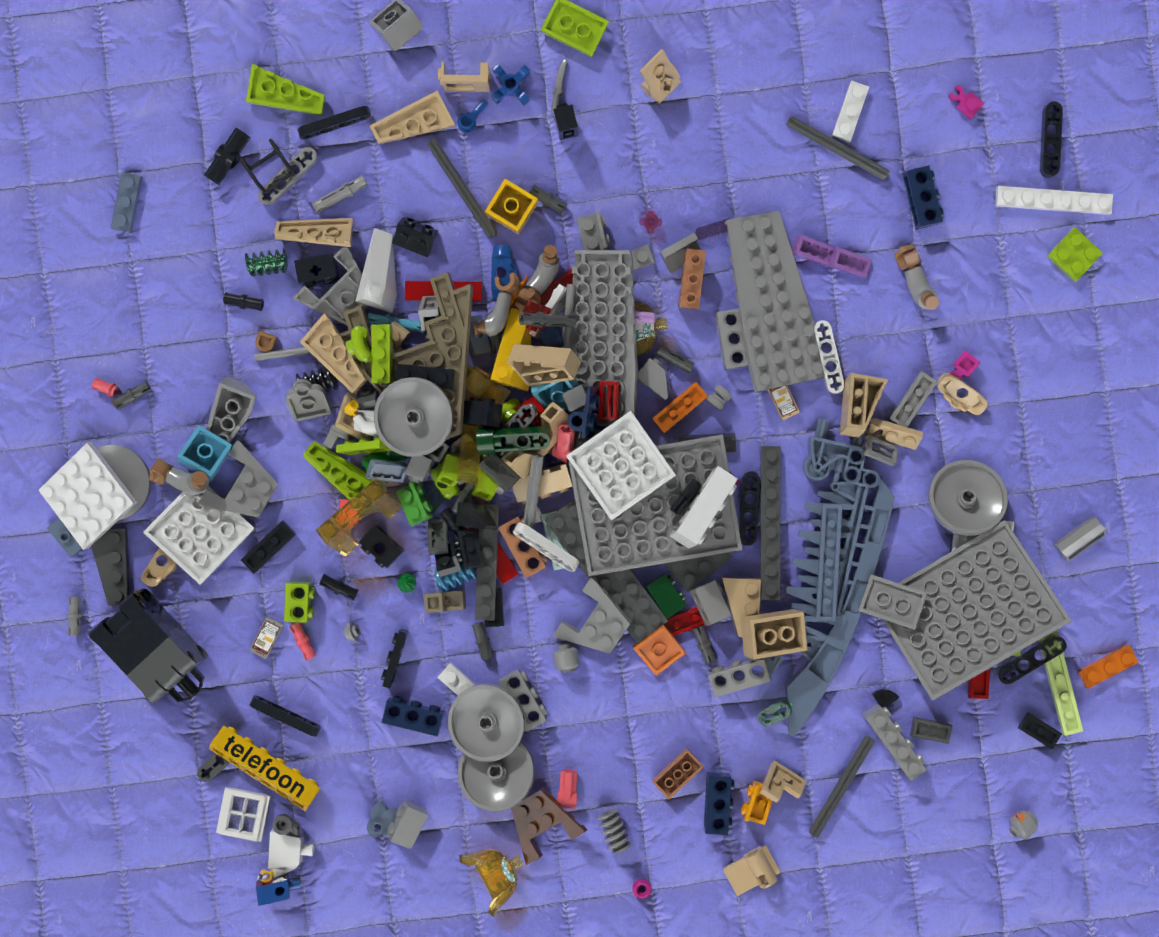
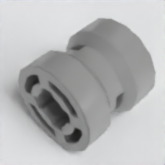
[706,385,733,411]

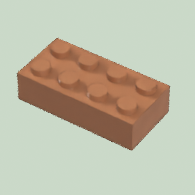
[652,748,704,800]

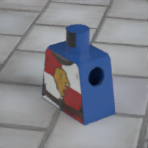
[256,873,301,906]

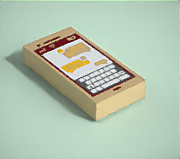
[767,386,800,421]

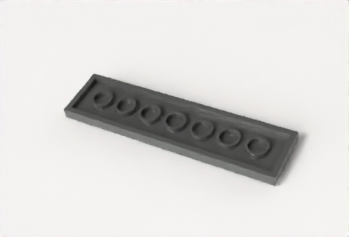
[545,498,668,644]

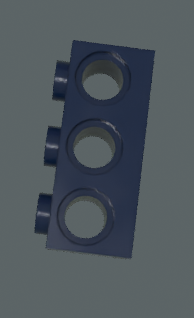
[902,165,944,230]
[381,696,445,737]
[704,772,734,835]

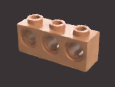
[678,249,706,310]
[498,516,548,578]

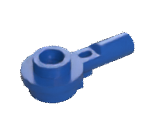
[457,99,488,133]

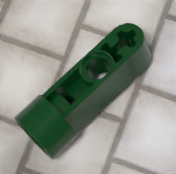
[476,426,553,455]

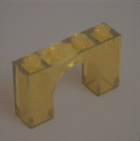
[316,479,402,556]

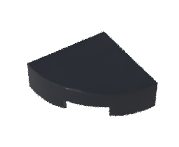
[872,689,899,708]

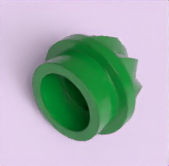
[397,573,417,593]

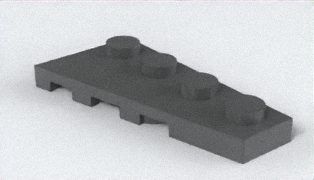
[91,528,129,606]

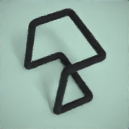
[240,139,295,193]

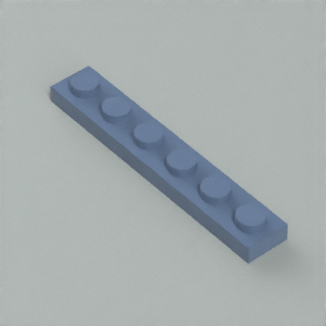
[815,504,842,621]

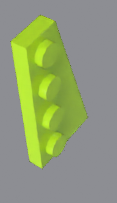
[246,64,326,116]
[303,441,379,509]

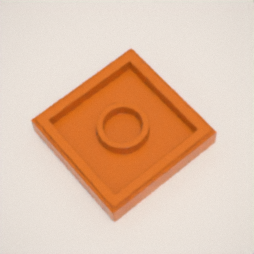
[632,624,686,676]

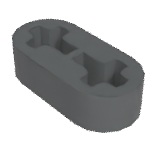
[197,753,230,782]

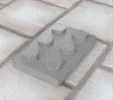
[858,574,928,630]

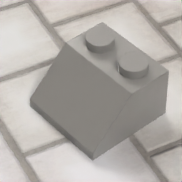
[369,0,424,51]

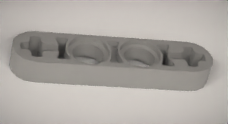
[258,147,318,206]

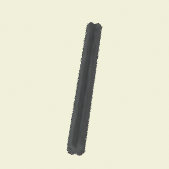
[786,116,890,180]
[428,139,497,239]
[809,736,875,838]

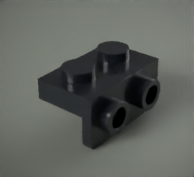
[392,217,438,257]

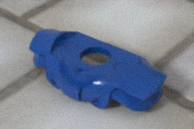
[491,245,518,300]

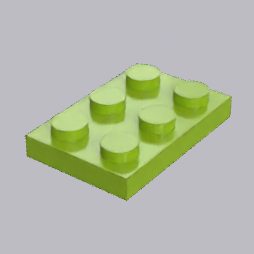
[540,0,609,58]

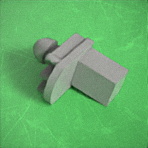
[323,424,353,449]

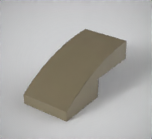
[424,590,466,613]

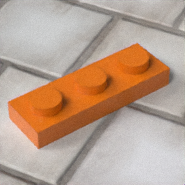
[652,382,708,433]
[1077,645,1139,689]

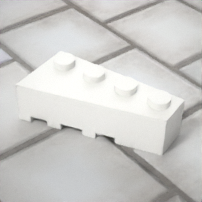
[669,466,737,549]

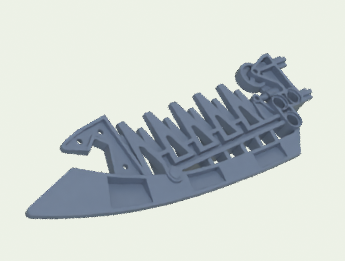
[766,418,895,737]

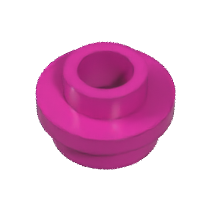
[632,879,652,899]

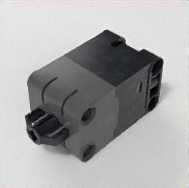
[88,588,208,703]

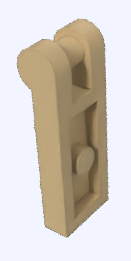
[866,418,923,450]

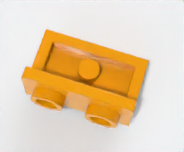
[741,780,772,825]

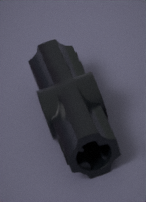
[204,128,251,185]

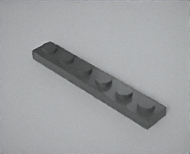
[475,504,499,620]

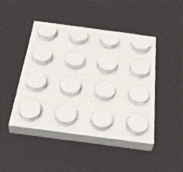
[566,411,676,520]
[39,442,137,550]
[143,486,255,585]

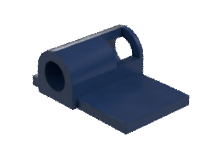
[568,386,600,438]

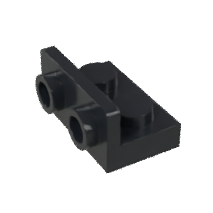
[435,534,463,577]

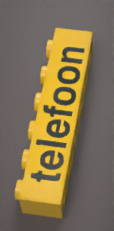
[209,726,320,812]

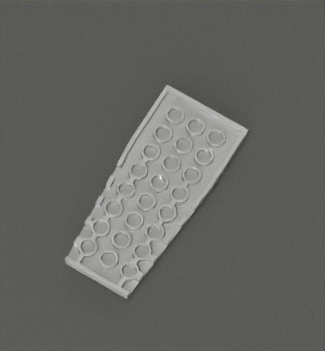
[725,211,825,392]
[565,250,638,426]

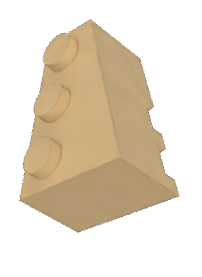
[507,344,581,386]
[840,373,889,438]
[513,463,573,505]
[720,576,761,637]

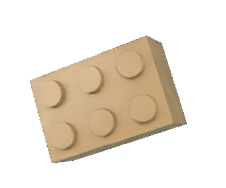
[740,609,807,659]

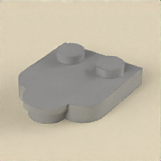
[286,379,332,422]

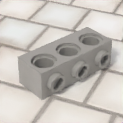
[715,308,748,370]
[708,658,772,697]
[498,668,548,732]

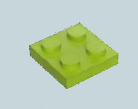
[1047,227,1103,282]

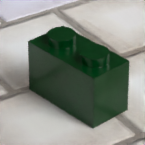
[646,573,687,618]

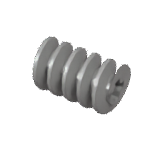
[596,809,631,853]

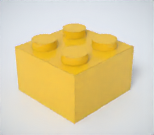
[485,179,539,235]

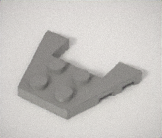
[293,246,367,325]
[198,440,278,518]
[553,576,631,654]

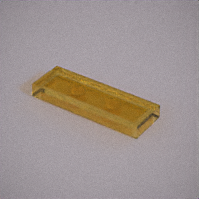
[457,425,480,484]

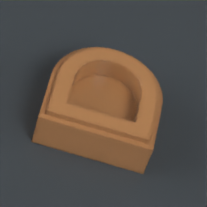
[255,331,278,352]

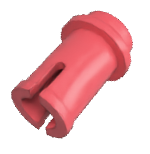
[92,378,119,397]

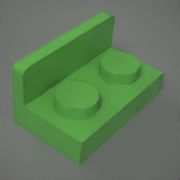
[396,481,433,527]

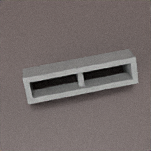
[1053,517,1107,562]

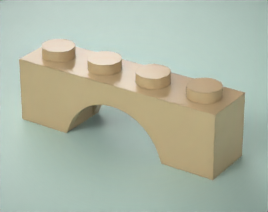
[501,402,569,479]

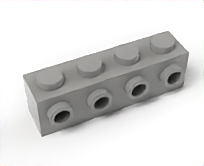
[862,704,926,781]

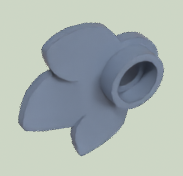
[367,800,398,837]

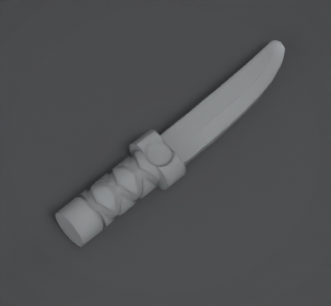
[550,59,567,113]

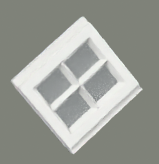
[216,787,271,842]

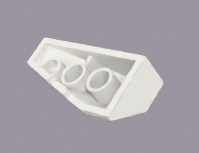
[355,228,397,313]

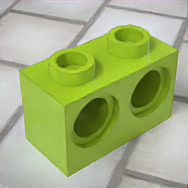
[284,582,315,623]

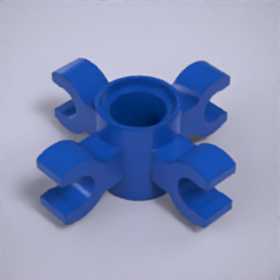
[491,64,531,106]

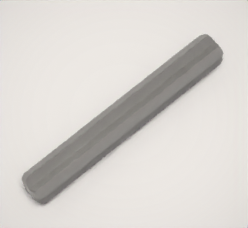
[523,454,544,529]

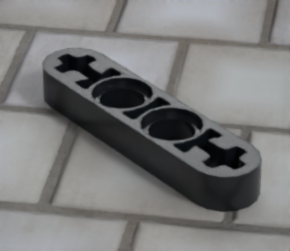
[1040,101,1063,178]
[297,106,371,140]
[739,471,760,546]
[998,635,1067,684]
[250,695,321,737]

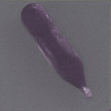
[695,218,732,240]

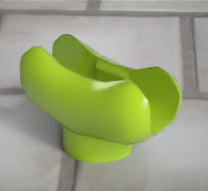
[346,326,371,363]
[500,398,520,424]
[430,464,460,500]

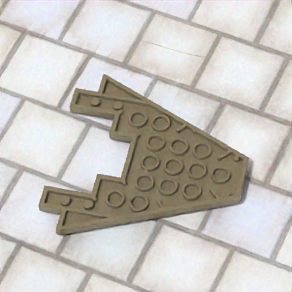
[340,272,473,439]

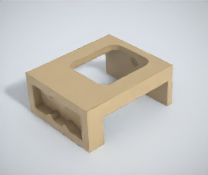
[438,62,491,92]

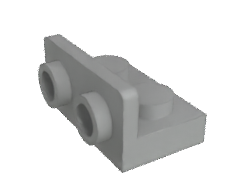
[576,211,610,250]

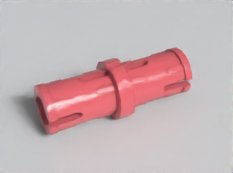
[289,622,317,661]

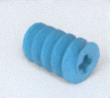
[434,563,477,593]

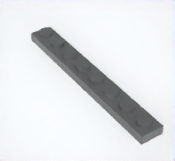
[760,446,781,600]

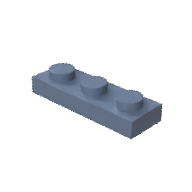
[111,172,143,233]

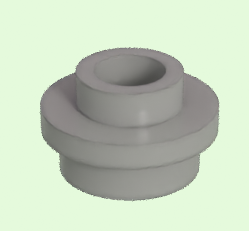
[344,622,361,641]

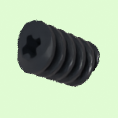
[296,368,339,392]

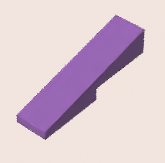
[791,235,872,278]

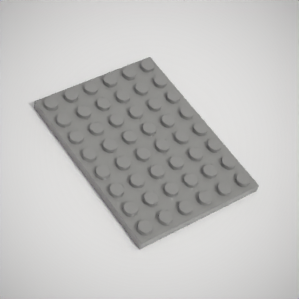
[569,434,742,576]
[882,521,1072,701]

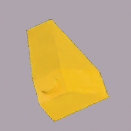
[490,307,531,392]

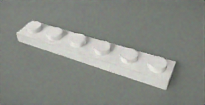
[995,186,1113,215]

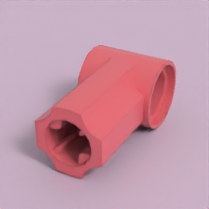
[552,424,575,465]
[557,769,577,809]

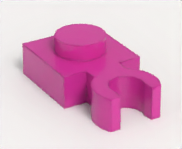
[948,85,984,119]
[949,350,981,380]

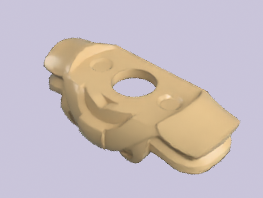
[937,373,988,415]
[141,548,177,587]

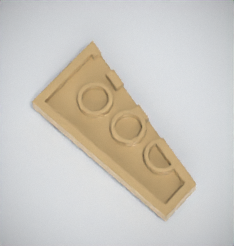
[370,91,455,144]
[274,218,354,247]
[300,313,368,394]

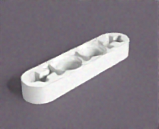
[814,320,844,394]
[513,523,579,572]

